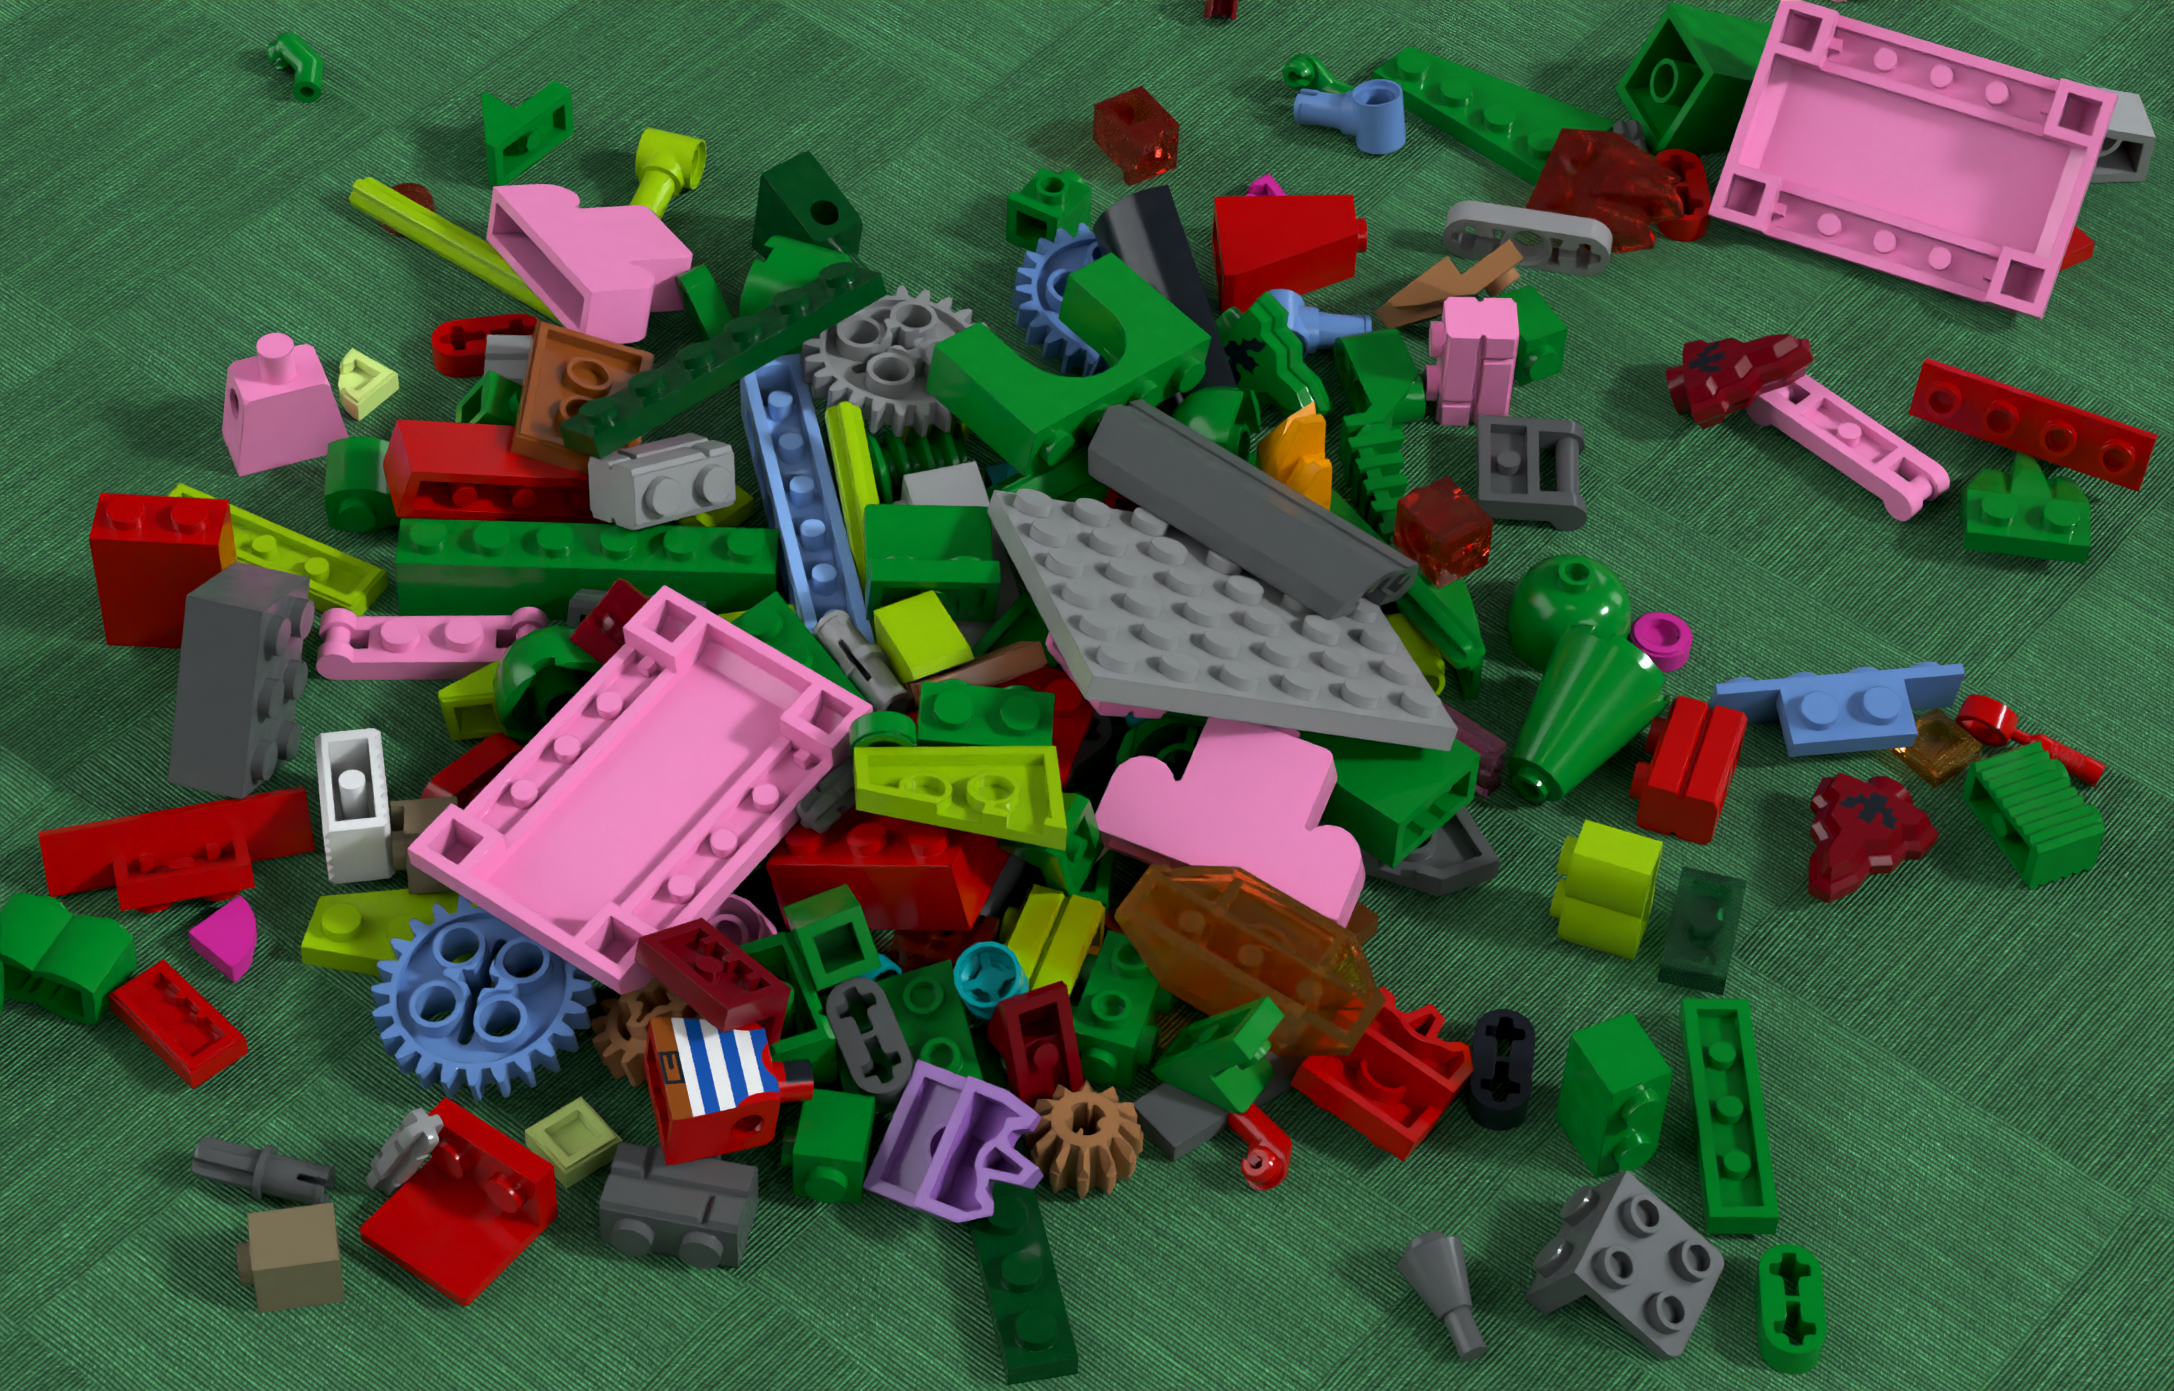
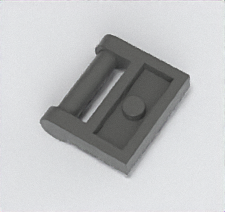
[1476,415,1587,531]

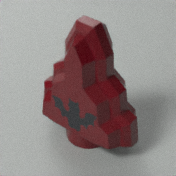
[1666,334,1813,430]
[1808,773,1939,903]

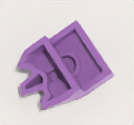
[863,1059,1043,1223]

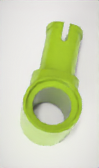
[629,127,706,220]

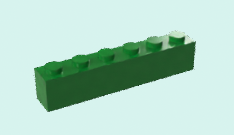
[394,518,780,620]

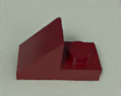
[985,980,1084,1109]

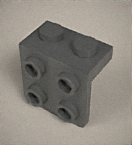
[1525,1170,1724,1361]

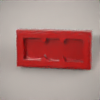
[108,959,248,1089]

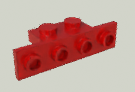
[1908,358,2158,492]
[38,786,315,913]

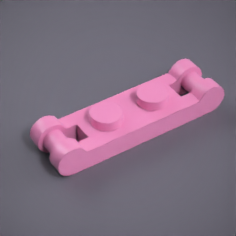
[1746,374,1950,521]
[316,607,549,680]

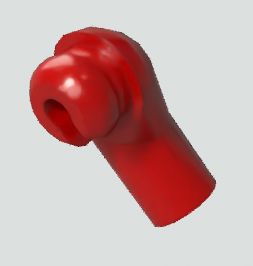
[1227,1102,1292,1190]

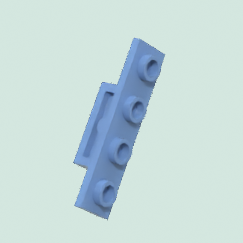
[1708,662,1965,757]

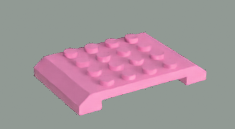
[1708,0,2119,320]
[407,585,873,995]

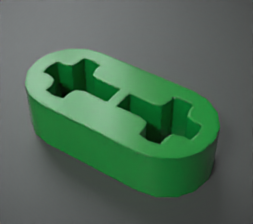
[675,264,733,342]
[1754,1244,1827,1375]

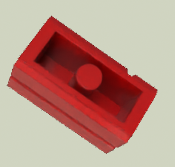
[1629,695,1748,846]

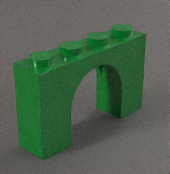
[925,252,1211,477]

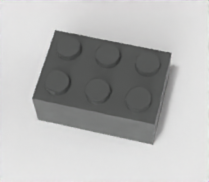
[168,561,315,799]

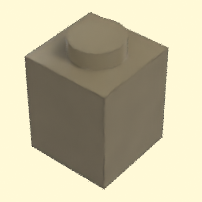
[236,1202,345,1313]

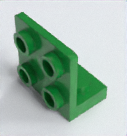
[863,504,1001,622]

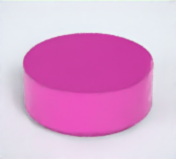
[1628,612,1692,672]

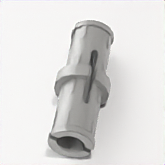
[814,610,914,715]

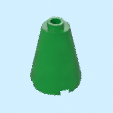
[1507,624,1670,802]

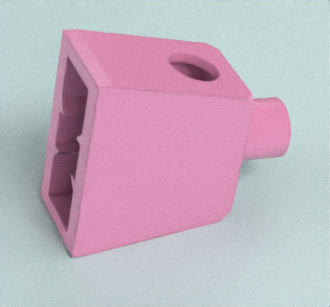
[222,333,349,477]

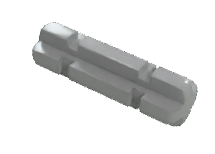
[365,1108,444,1196]

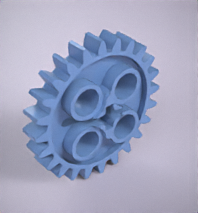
[1011,223,1110,377]
[371,895,597,1101]

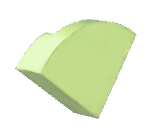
[338,348,399,421]

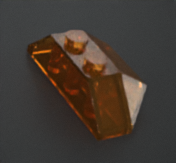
[1114,864,1386,1057]

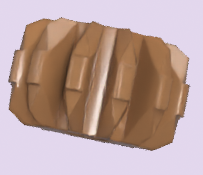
[1025,1079,1143,1201]

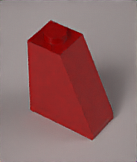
[1211,194,1367,316]

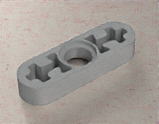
[1443,200,1613,277]

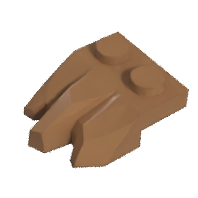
[1373,239,1524,329]

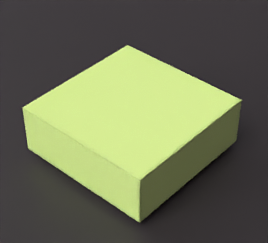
[525,1096,622,1189]

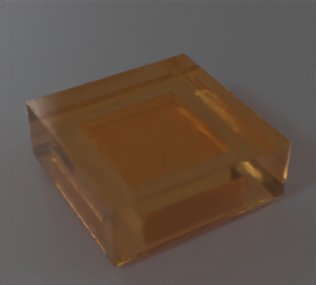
[1889,707,1982,788]

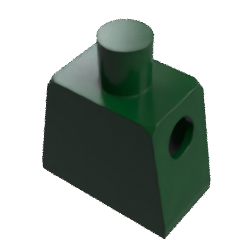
[751,150,870,270]

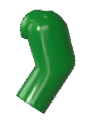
[266,32,324,103]
[1283,53,1355,94]

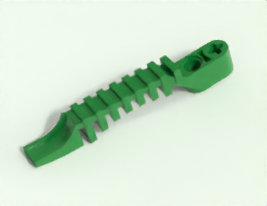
[1333,328,1484,701]

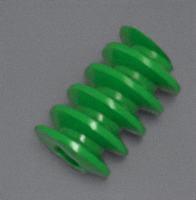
[866,422,968,504]

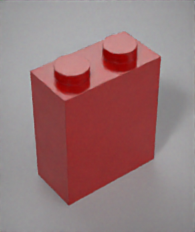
[89,493,237,649]

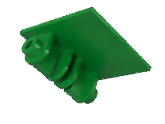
[820,959,984,1117]

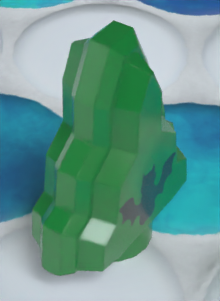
[1215,291,1333,419]

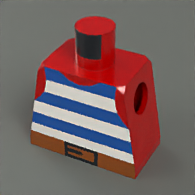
[643,1017,814,1165]

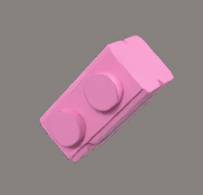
[1423,297,1519,426]

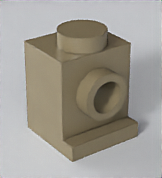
[391,796,458,894]

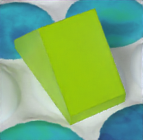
[873,590,974,684]

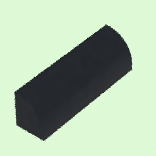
[1092,185,1237,417]

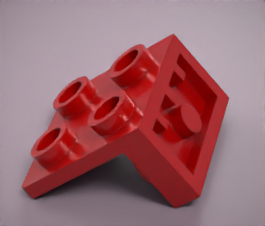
[360,1097,558,1307]

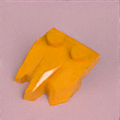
[1255,401,1332,511]

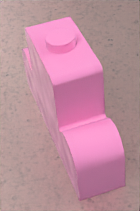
[486,184,693,344]
[1095,717,1366,938]

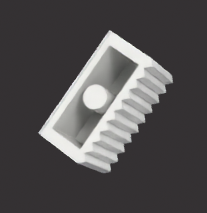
[314,728,396,884]

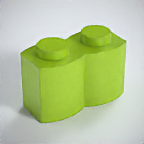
[1549,819,1663,961]

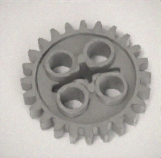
[800,285,988,437]

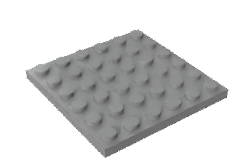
[987,489,1458,751]

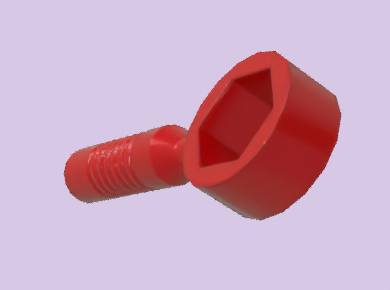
[1955,694,2106,787]

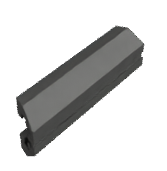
[1088,399,1419,620]

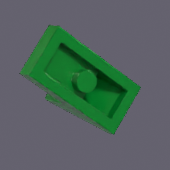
[481,80,574,189]
[997,792,1104,897]
[1150,995,1285,1114]

